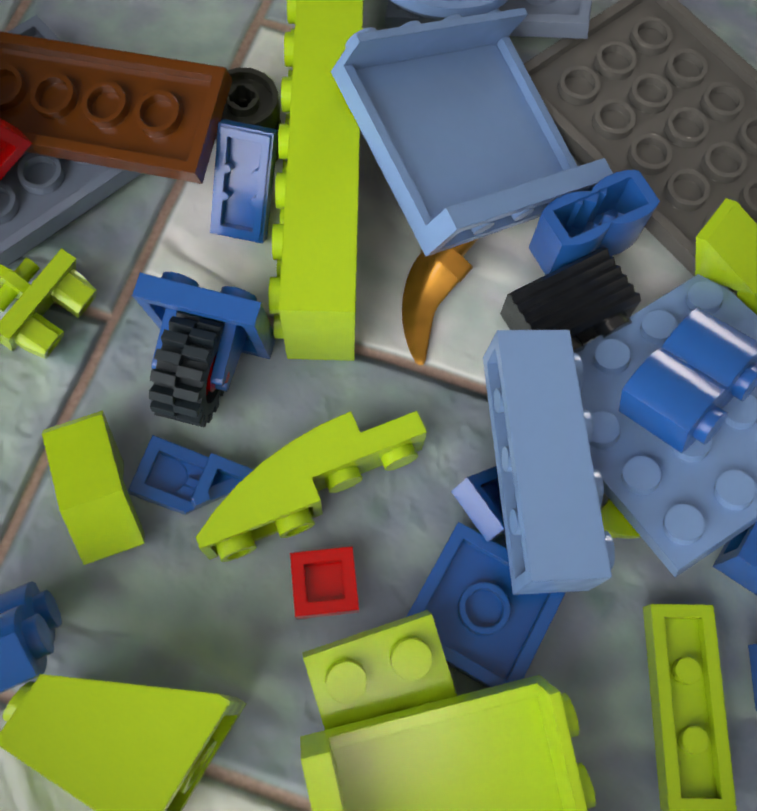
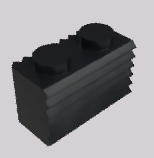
[500,247,641,353]

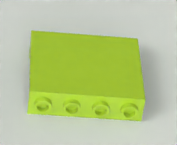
[300,675,596,811]

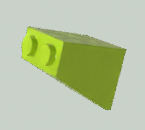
[0,674,247,811]

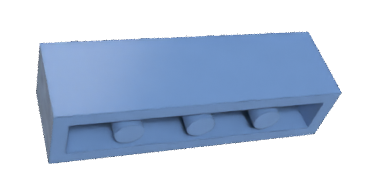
[483,330,615,595]

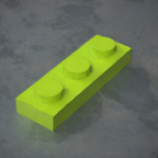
[643,604,737,811]

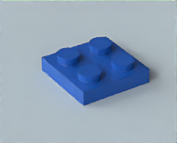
[406,521,566,688]

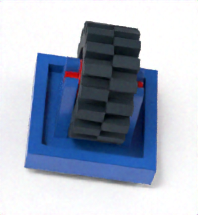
[132,272,276,427]

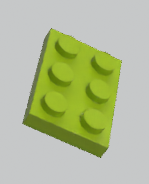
[302,610,457,730]

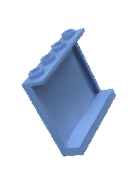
[330,8,613,257]

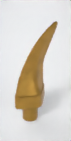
[402,239,478,365]

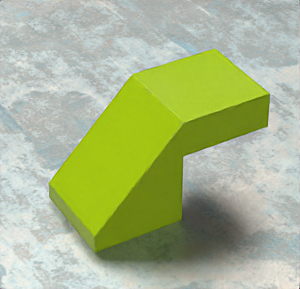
[695,198,757,315]
[42,410,145,565]

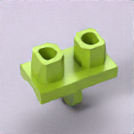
[0,248,97,359]

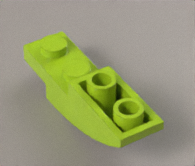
[196,411,427,562]

